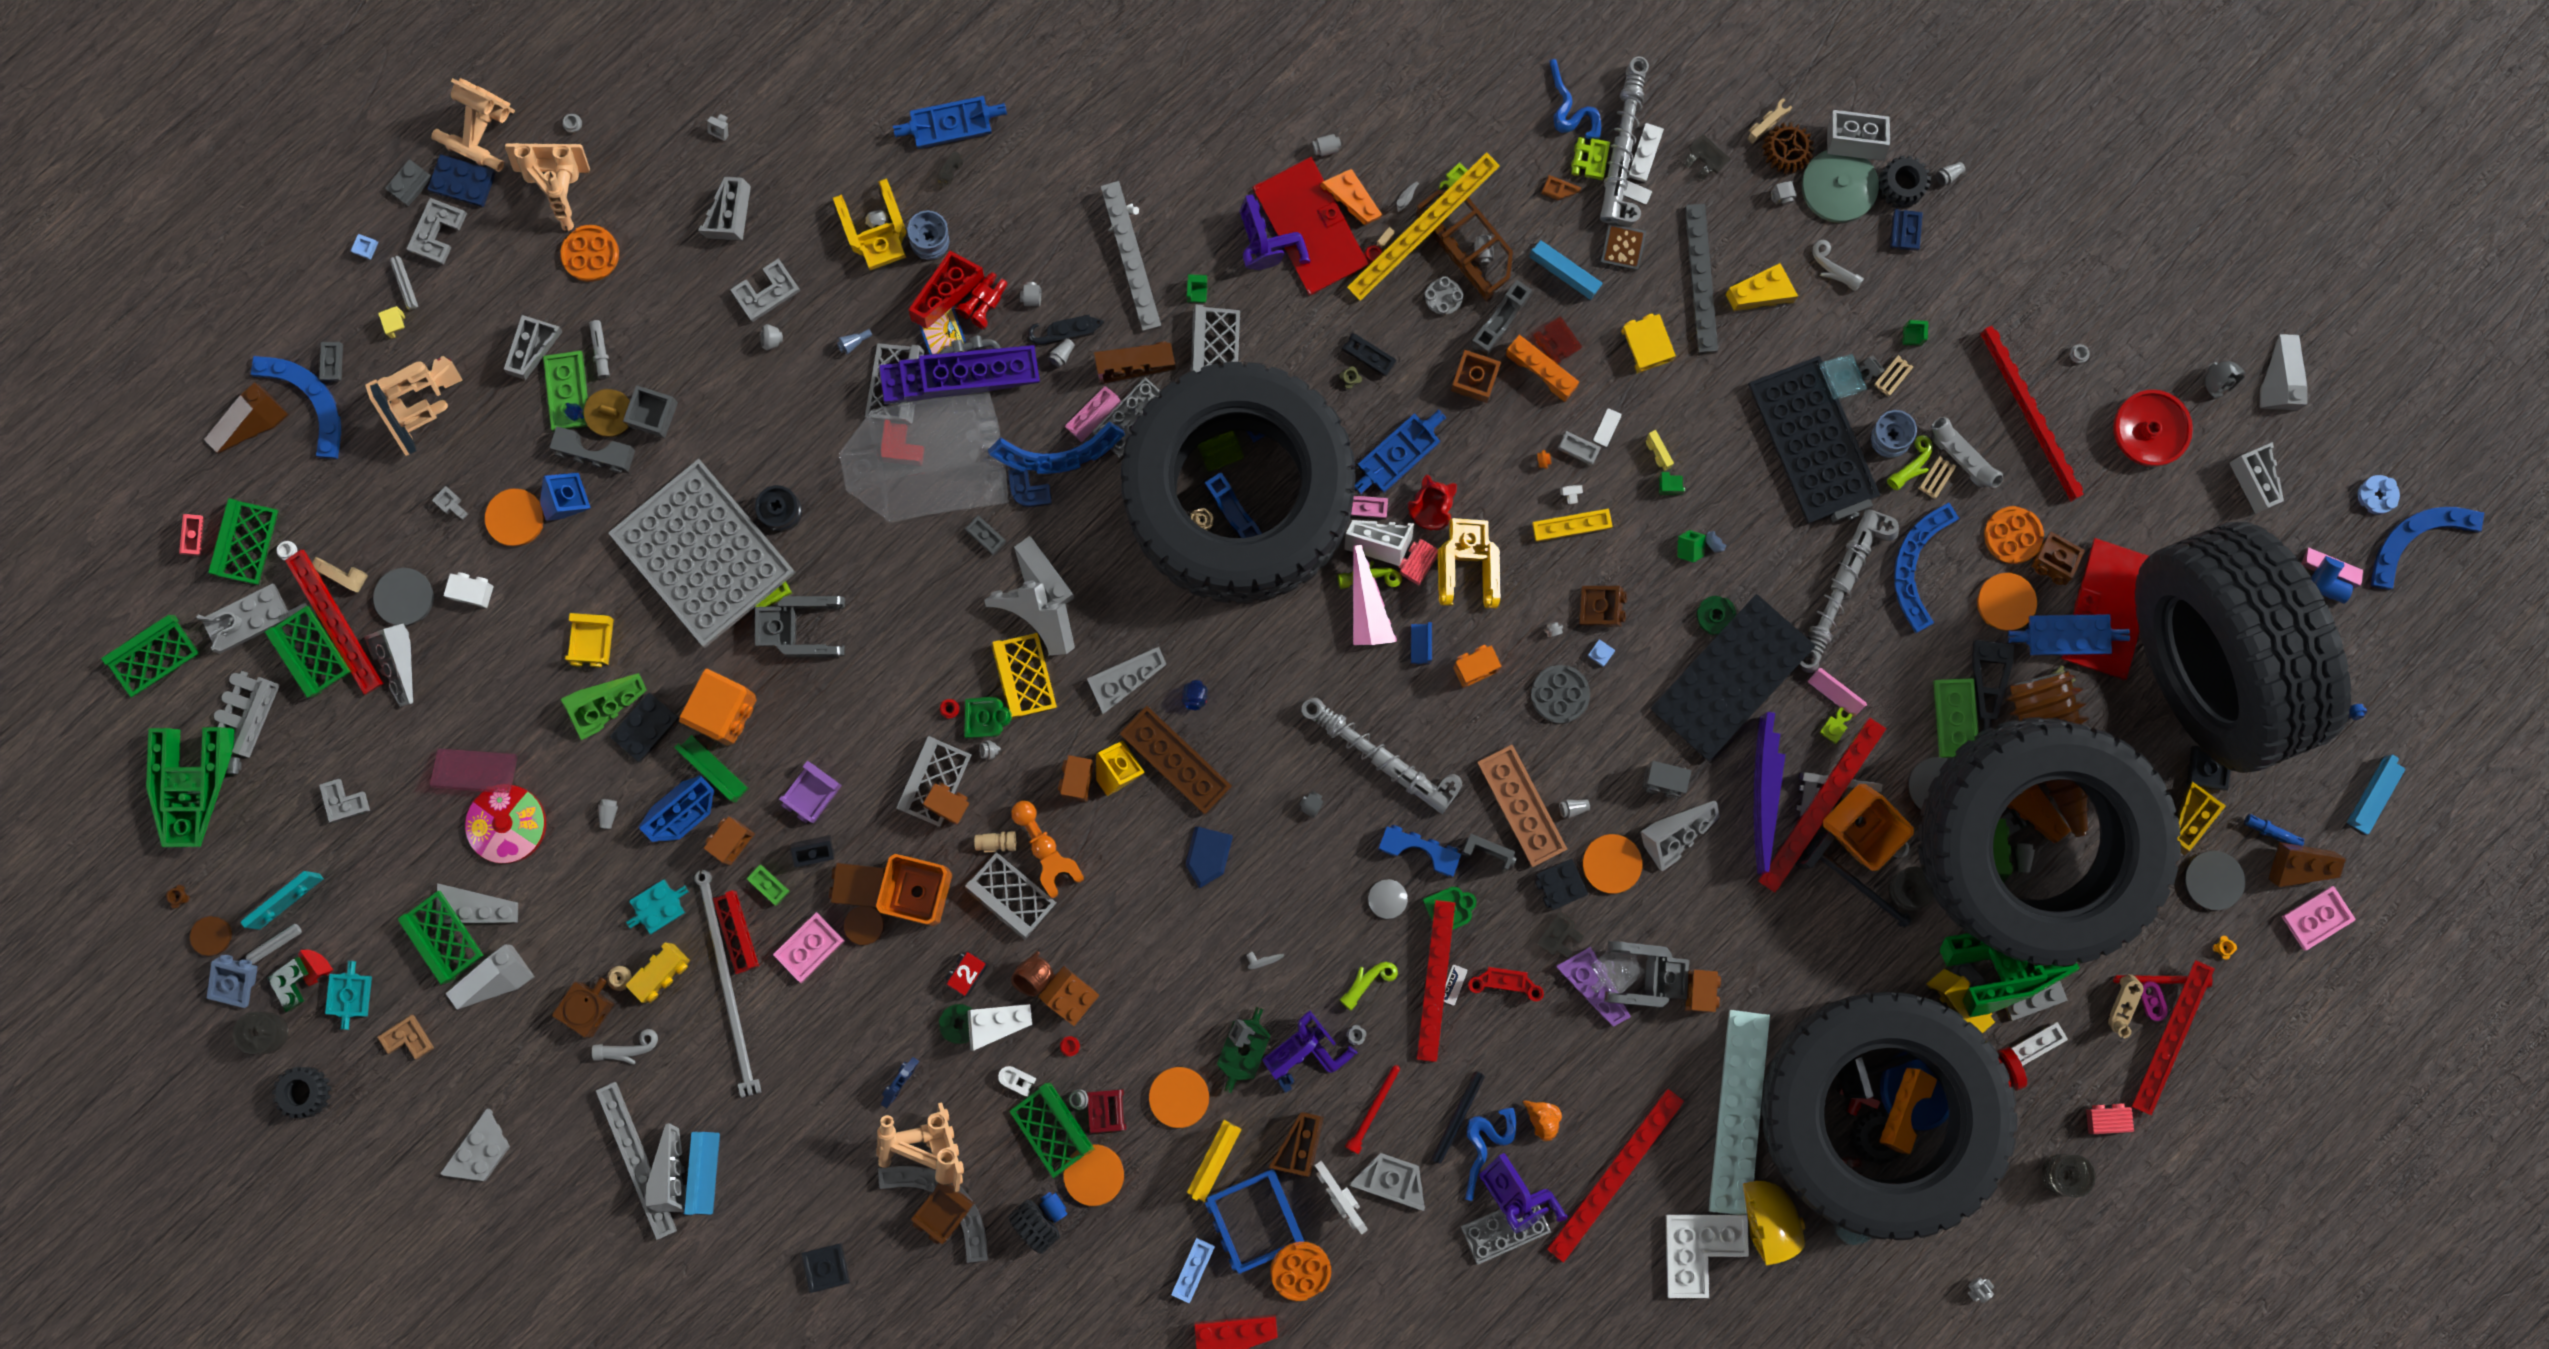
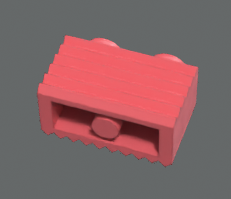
[179,514,204,556]
[1399,539,1438,586]
[2086,1103,2134,1134]

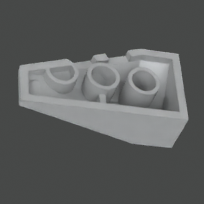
[2260,334,2307,410]
[1014,536,1074,605]
[364,623,413,707]
[1641,801,1720,871]
[446,944,535,1010]
[644,1123,687,1212]

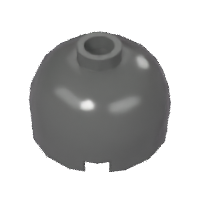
[2205,361,2246,399]

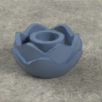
[1705,531,1726,553]

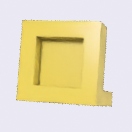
[378,306,405,339]

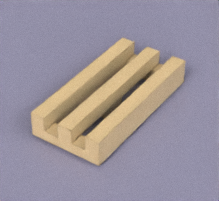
[1874,355,1913,397]
[1918,456,1956,499]

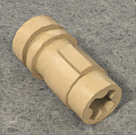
[975,831,1017,852]

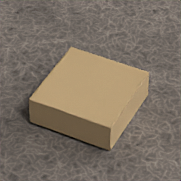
[1377,227,1394,251]

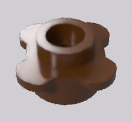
[166,885,190,908]

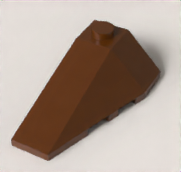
[204,382,289,454]

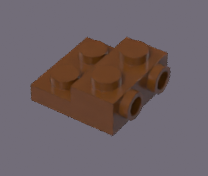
[2031,531,2085,586]
[1580,586,1627,627]

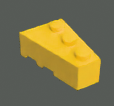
[625,942,690,1003]

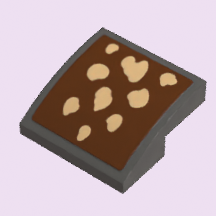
[1601,223,1646,270]

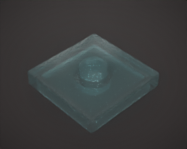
[1819,354,1867,399]

